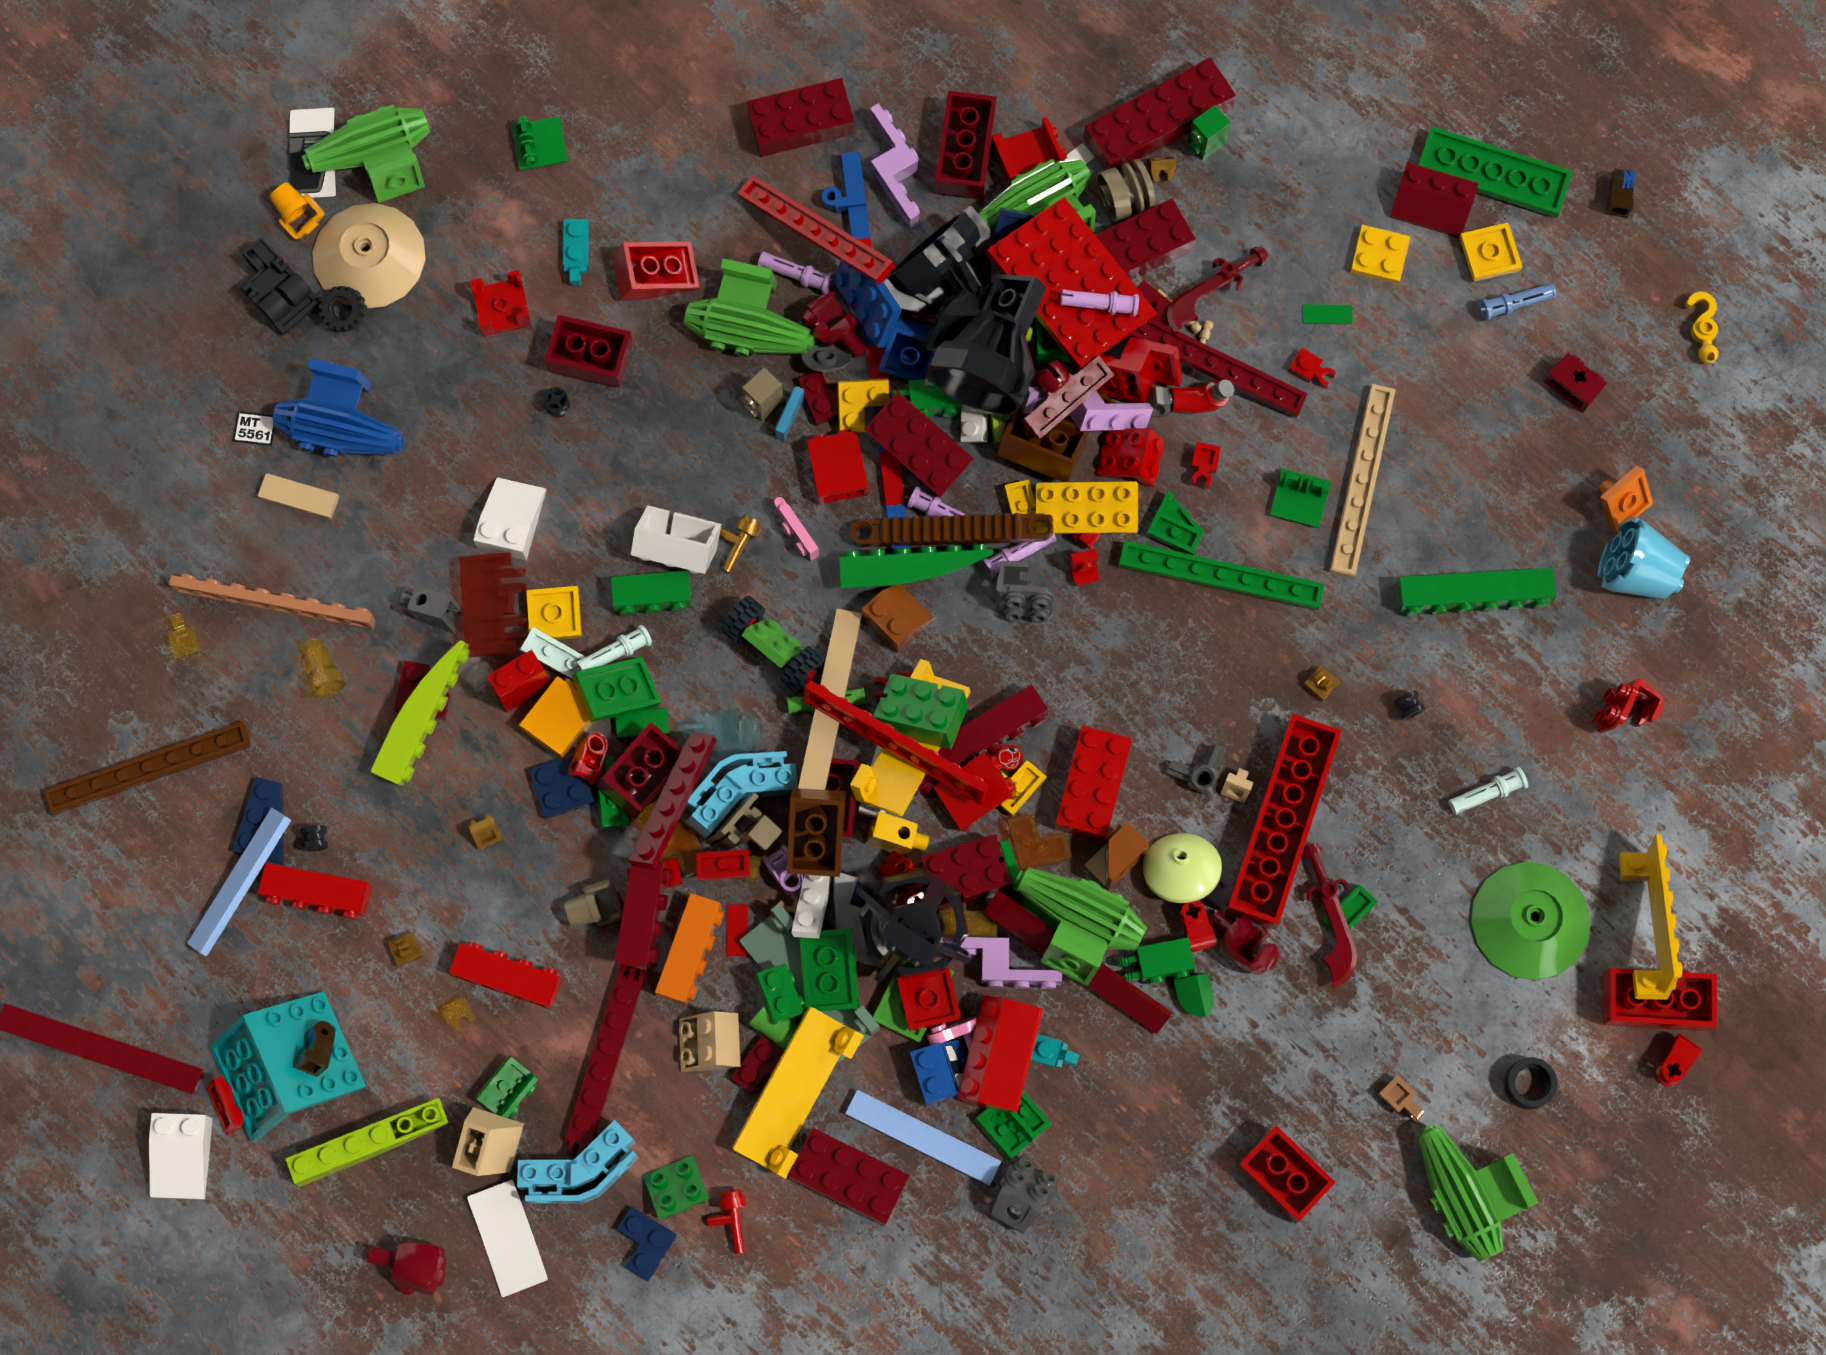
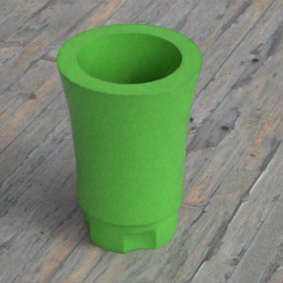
[749,1005,799,1050]

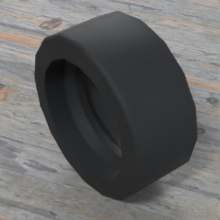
[1504,1057,1558,1110]

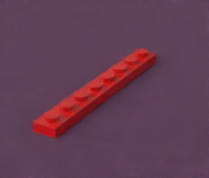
[737,175,895,285]
[803,680,989,805]

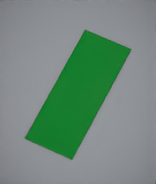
[1303,304,1353,324]

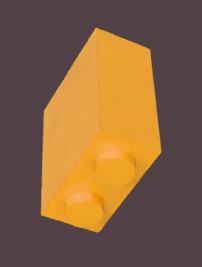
[519,676,593,759]

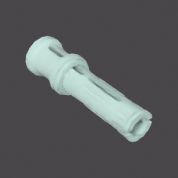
[575,625,652,671]
[1448,767,1528,815]

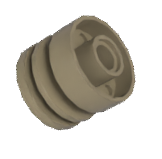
[1097,159,1156,222]

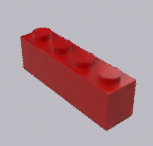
[258,863,372,920]
[449,941,563,1010]

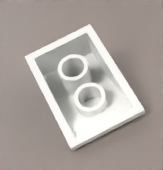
[473,477,546,561]
[149,1113,213,1200]

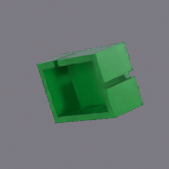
[873,674,968,750]

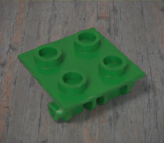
[512,116,569,170]
[1270,468,1331,528]
[643,1155,710,1220]

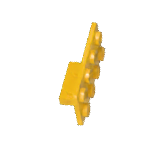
[1036,482,1138,534]

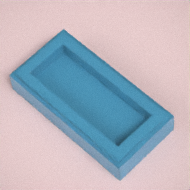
[775,386,805,442]

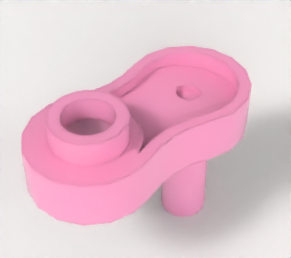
[927,1017,977,1050]

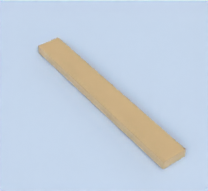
[1329,384,1396,578]
[798,609,862,790]

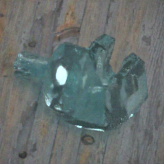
[683,709,761,754]

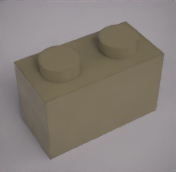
[742,368,784,421]

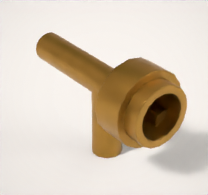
[719,515,762,574]

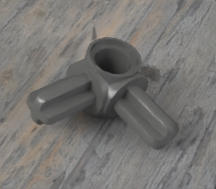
[1167,744,1226,795]

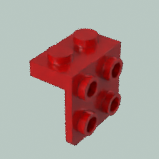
[1097,428,1164,487]

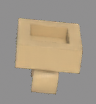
[1220,768,1253,804]

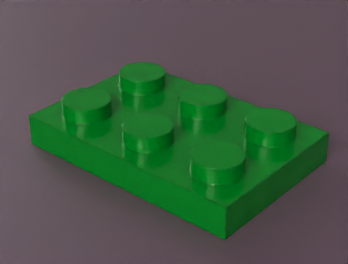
[572,657,661,723]
[800,928,860,1011]

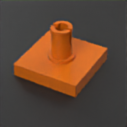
[1600,465,1653,535]

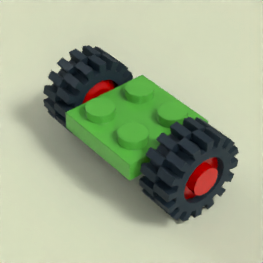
[720,595,826,694]

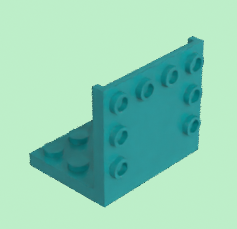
[210,991,366,1142]

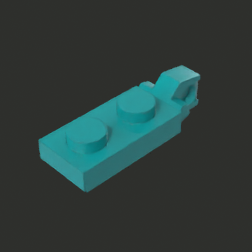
[563,219,589,287]
[1031,1034,1079,1068]

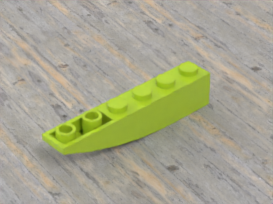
[370,640,470,785]
[285,1098,449,1187]

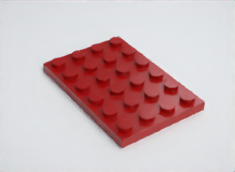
[986,197,1158,370]

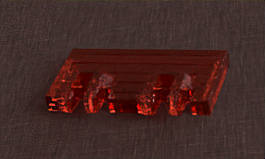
[459,552,529,658]

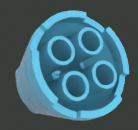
[1598,517,1690,599]

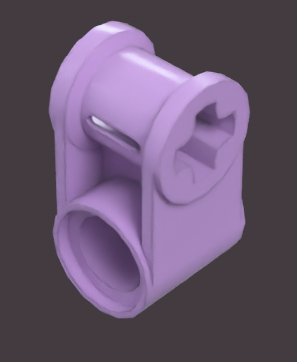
[761,844,803,896]

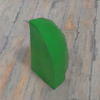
[1174,973,1213,1017]

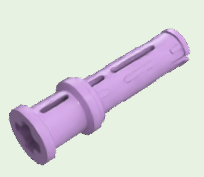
[758,251,834,294]
[1060,289,1139,317]
[907,487,967,517]
[981,534,1056,579]

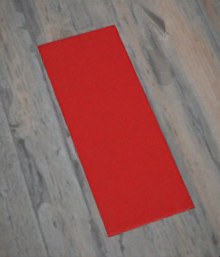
[727,904,748,956]

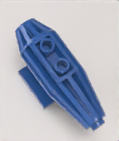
[273,358,405,457]

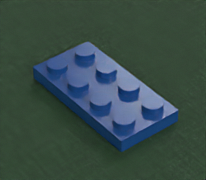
[833,261,902,348]

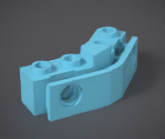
[684,751,798,839]
[517,1120,639,1204]

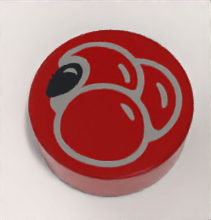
[997,745,1023,772]

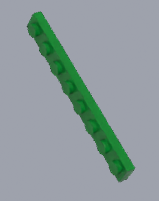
[1119,540,1324,610]

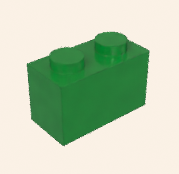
[1188,105,1231,160]

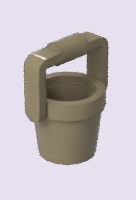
[564,880,624,927]

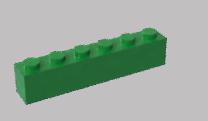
[1396,568,1556,616]

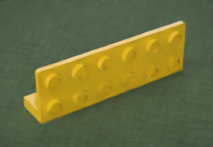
[850,659,971,816]
[1618,834,1682,1000]
[732,1007,864,1179]

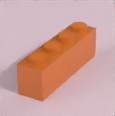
[655,893,725,1006]

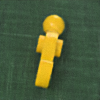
[1685,292,1718,364]

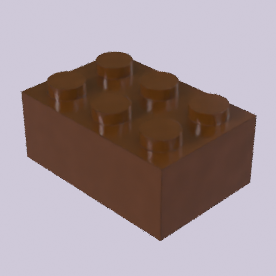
[997,409,1090,482]
[787,788,846,877]

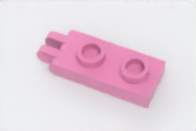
[774,497,819,561]

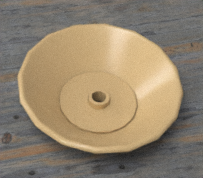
[312,203,426,309]

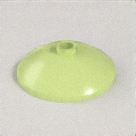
[1143,833,1222,903]

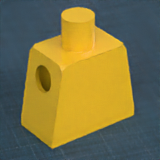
[865,811,929,854]

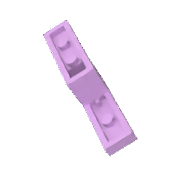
[870,103,920,229]
[1020,387,1153,431]
[943,937,1062,989]

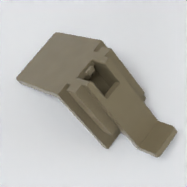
[680,770,781,850]

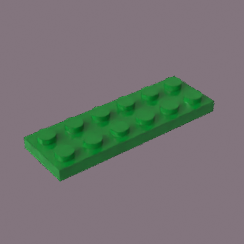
[1418,126,1573,218]

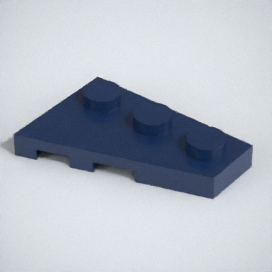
[232,777,284,866]

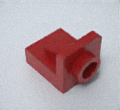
[1069,548,1100,586]

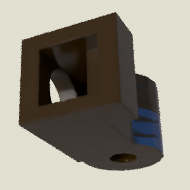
[1605,168,1635,218]
[293,1021,335,1077]

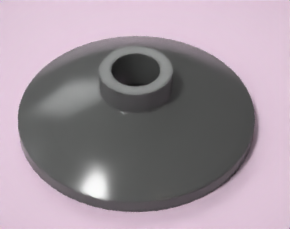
[802,342,852,372]

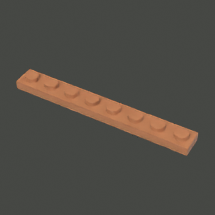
[169,574,376,630]

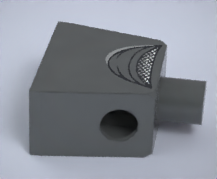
[400,586,466,634]

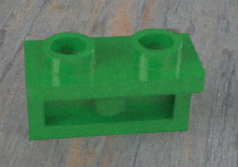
[754,963,805,1025]
[475,1055,538,1118]

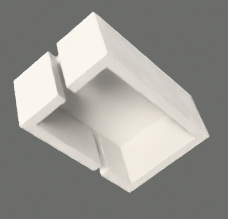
[631,506,721,574]

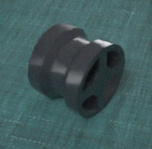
[543,387,570,418]
[1394,690,1426,721]
[300,825,328,852]

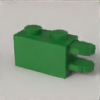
[889,379,962,418]
[1117,937,1195,985]

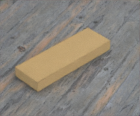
[258,473,339,520]

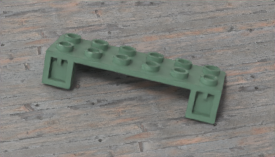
[740,903,880,1063]

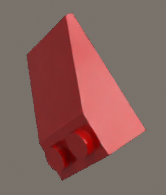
[612,242,700,300]

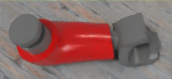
[1146,379,1234,418]

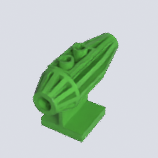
[302,104,430,203]
[978,159,1096,236]
[684,258,815,357]
[1015,867,1147,986]
[1418,1124,1538,1262]

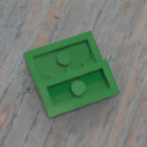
[974,1091,1052,1161]

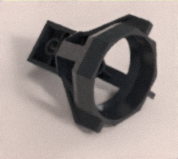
[883,206,993,316]
[925,274,1047,421]
[856,867,972,983]

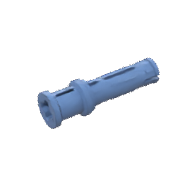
[1479,283,1556,321]

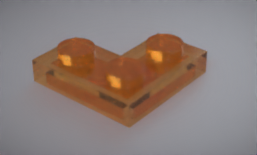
[1008,814,1072,871]
[659,822,703,878]

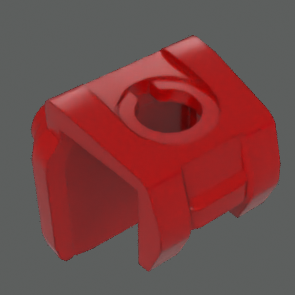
[1592,679,1664,733]

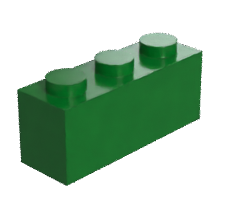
[611,571,692,616]

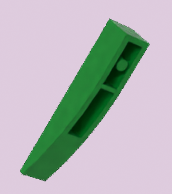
[839,544,993,588]

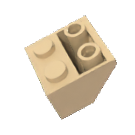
[679,1011,740,1072]
[452,1107,524,1176]

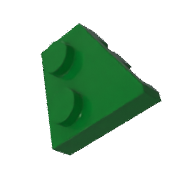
[1147,491,1204,555]

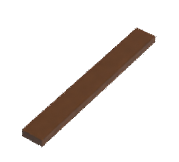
[43,721,252,816]

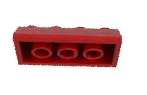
[957,995,1043,1113]

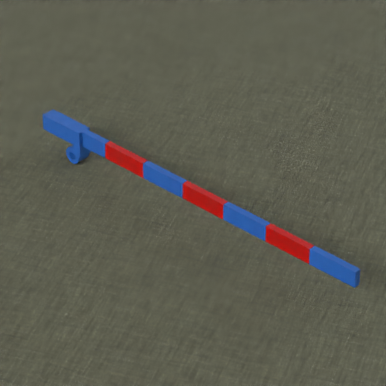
[822,151,911,553]

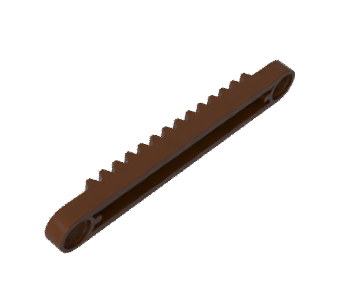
[850,513,1054,547]

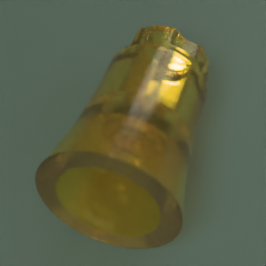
[299,638,346,698]

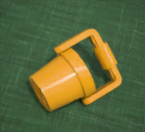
[269,182,324,239]

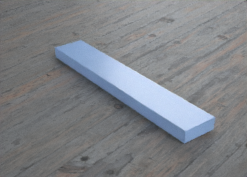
[187,808,291,956]
[845,1090,1001,1186]

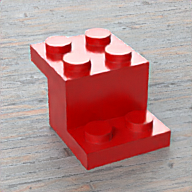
[1098,337,1182,403]

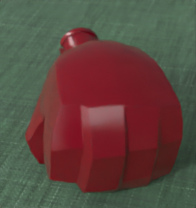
[800,291,867,359]
[1209,910,1281,975]
[367,1240,447,1295]

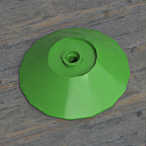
[1471,862,1591,980]

